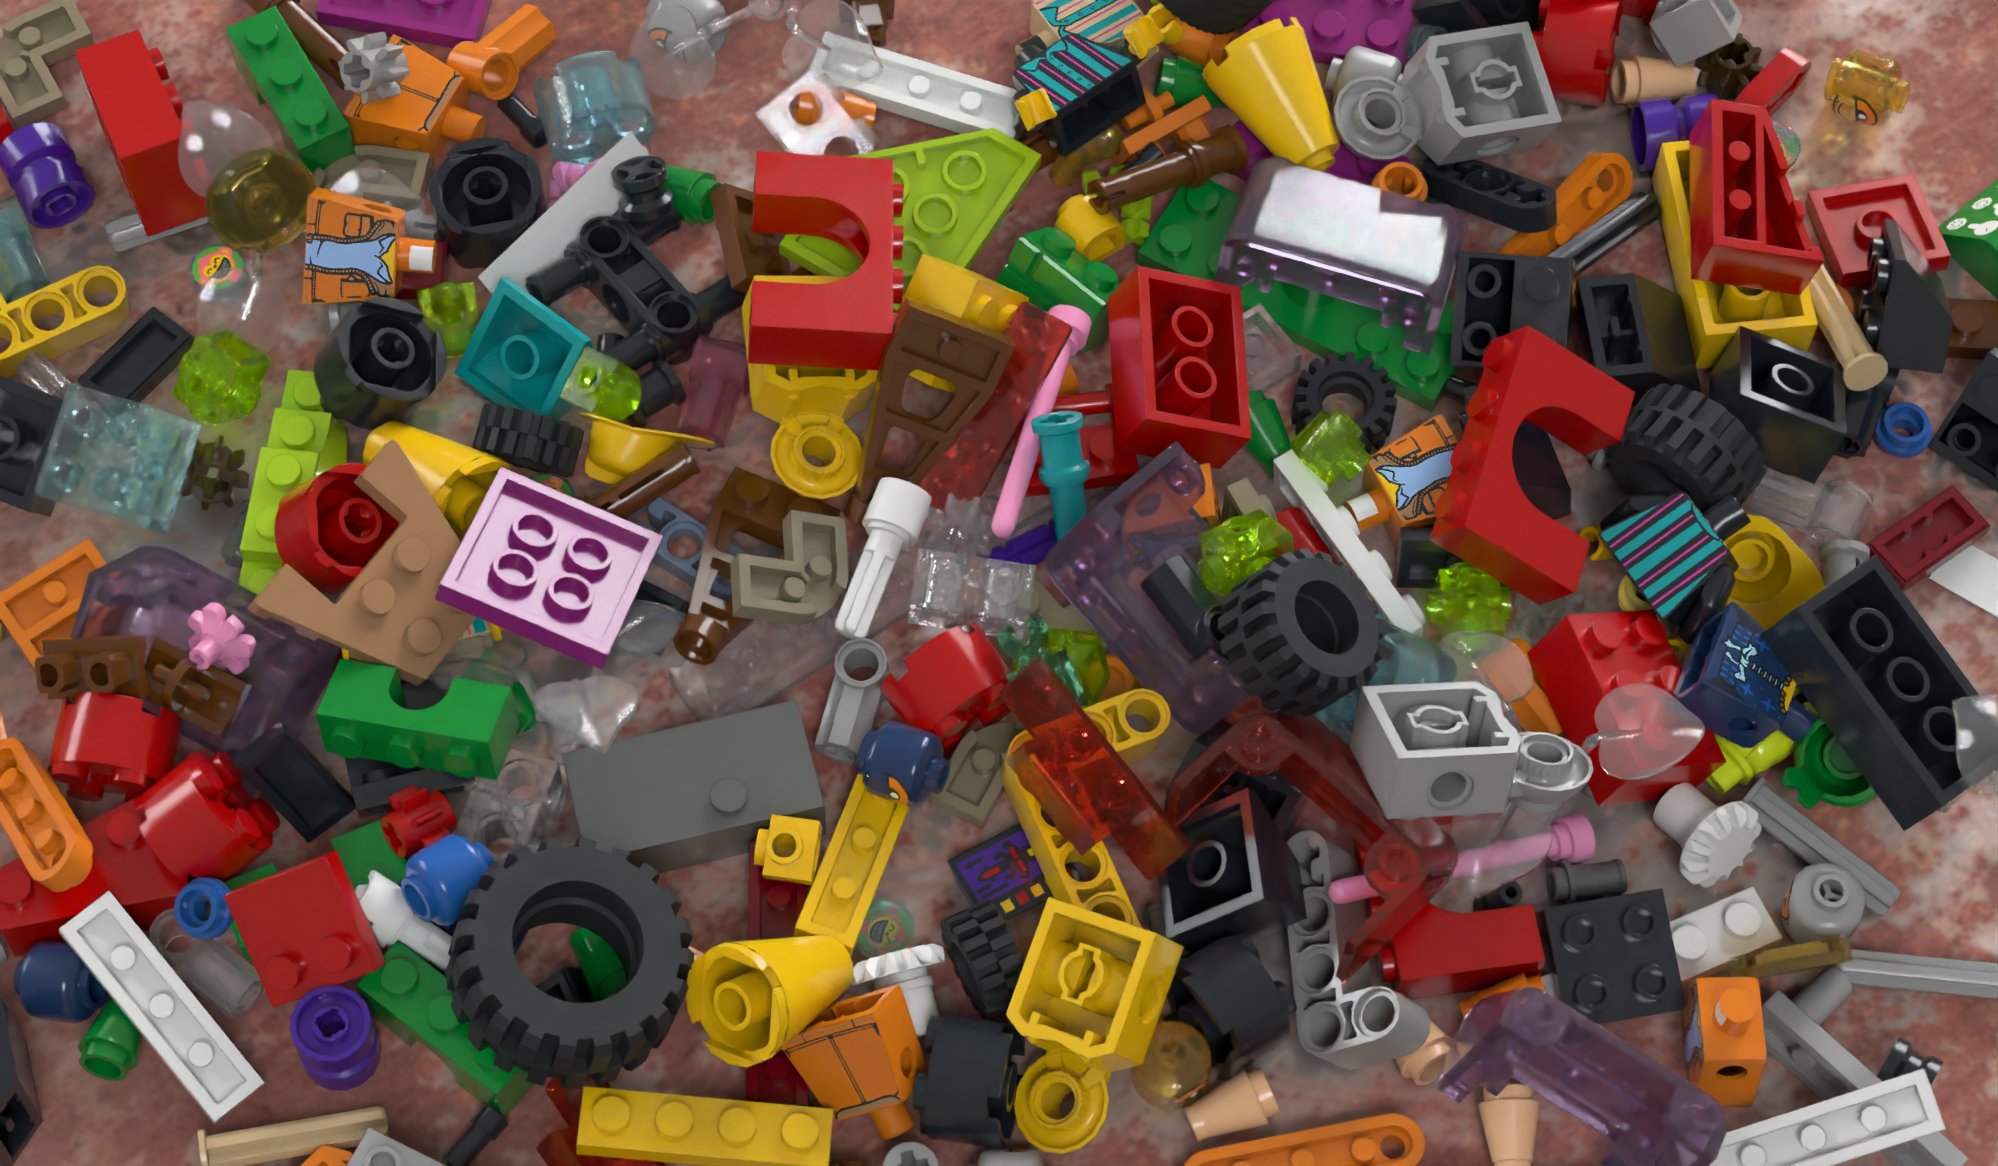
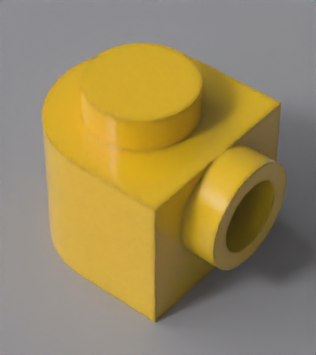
[1054,194,1126,262]
[754,814,822,885]

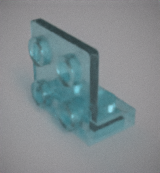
[35,384,202,535]

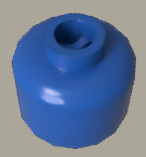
[401,834,495,926]

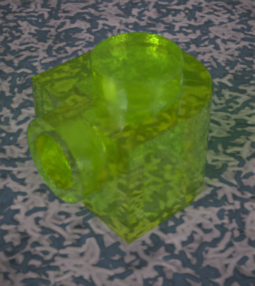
[417,282,480,358]
[559,346,641,422]
[1290,409,1372,487]

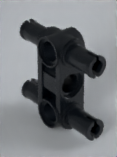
[526,207,747,385]

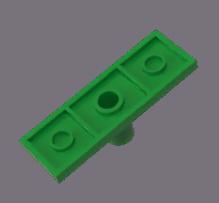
[1136,180,1460,412]

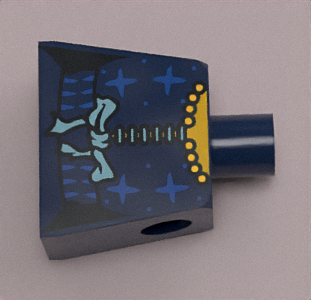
[1668,601,1816,748]

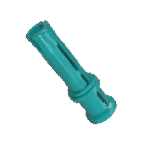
[1031,411,1099,591]

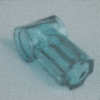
[0,196,51,304]

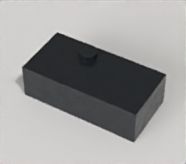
[1761,554,1998,831]

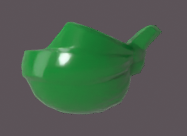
[1782,714,1879,809]

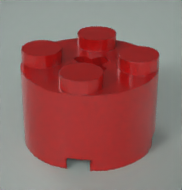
[1532,0,1622,106]
[274,463,399,594]
[880,622,1019,757]
[48,692,182,802]
[134,751,280,882]

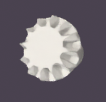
[1653,782,1762,888]
[852,943,947,1038]

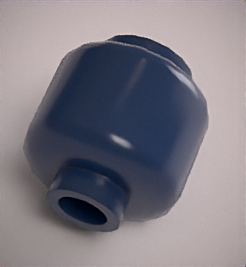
[13,940,109,1023]

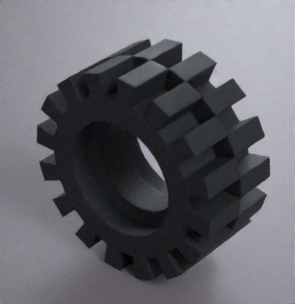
[1291,351,1397,463]
[472,403,584,477]
[940,899,1024,1020]

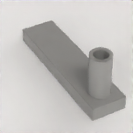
[1762,967,1969,1166]

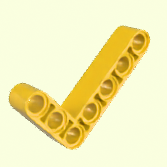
[0,265,130,378]
[1000,688,1171,928]

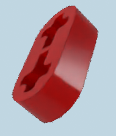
[1734,46,1812,117]

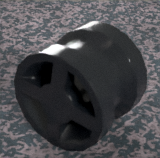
[611,156,675,223]
[1877,1037,1944,1085]

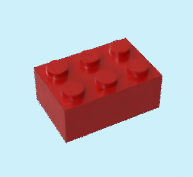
[74,29,213,237]
[1107,266,1251,469]
[1527,609,1727,806]

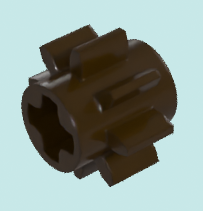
[1694,33,1763,100]
[176,435,249,511]

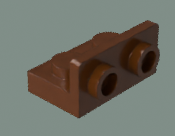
[710,183,792,293]

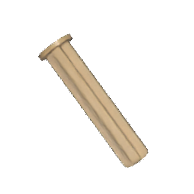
[1808,264,1888,391]
[198,1106,389,1166]

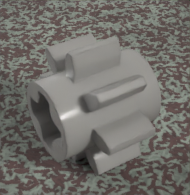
[338,32,410,104]

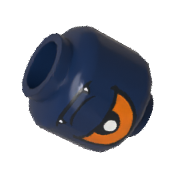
[856,721,950,807]

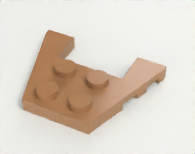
[247,439,476,686]

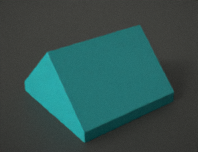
[454,277,597,420]

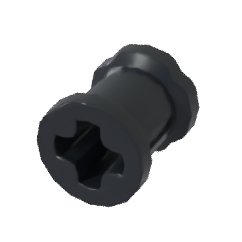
[611,358,687,428]

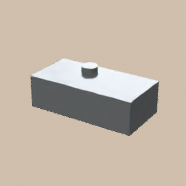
[562,700,826,874]

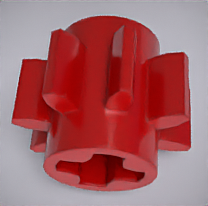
[380,784,457,858]

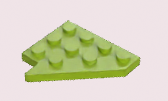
[779,128,1042,313]

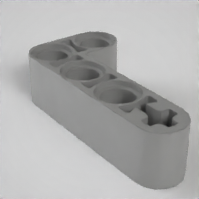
[1287,830,1430,1070]

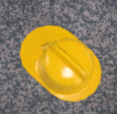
[579,412,716,486]
[1724,514,1824,630]

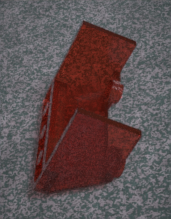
[1165,708,1458,984]

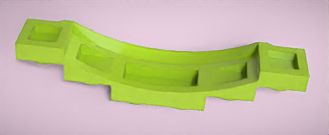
[226,369,347,692]

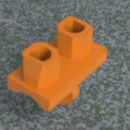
[1109,87,1213,166]

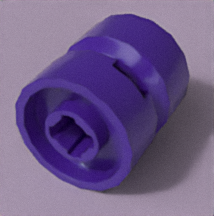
[1631,93,1717,172]
[0,122,95,229]
[290,986,381,1091]

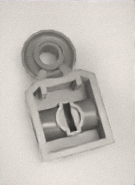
[1333,21,1562,165]
[1350,681,1594,820]

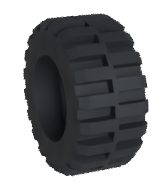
[446,838,695,1089]

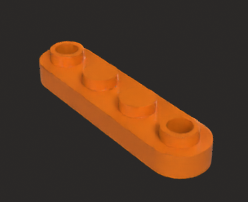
[1497,152,1633,257]
[0,737,93,892]
[1184,1113,1425,1166]

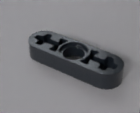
[1422,157,1557,233]

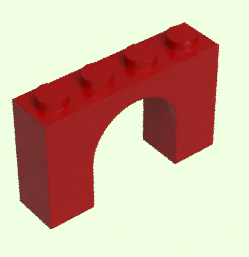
[748,151,904,371]
[1430,325,1635,605]
[1342,758,1545,1000]

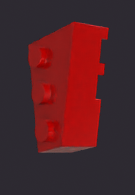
[1689,98,1824,295]
[0,795,190,957]

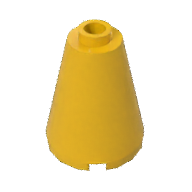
[1202,17,1340,178]
[363,421,512,542]
[686,935,853,1067]

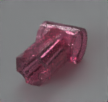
[676,335,750,452]

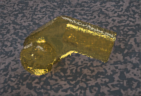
[1048,123,1123,188]

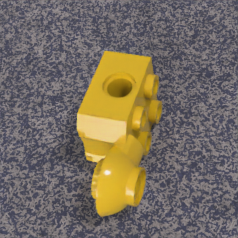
[742,275,878,500]
[1006,897,1184,1154]

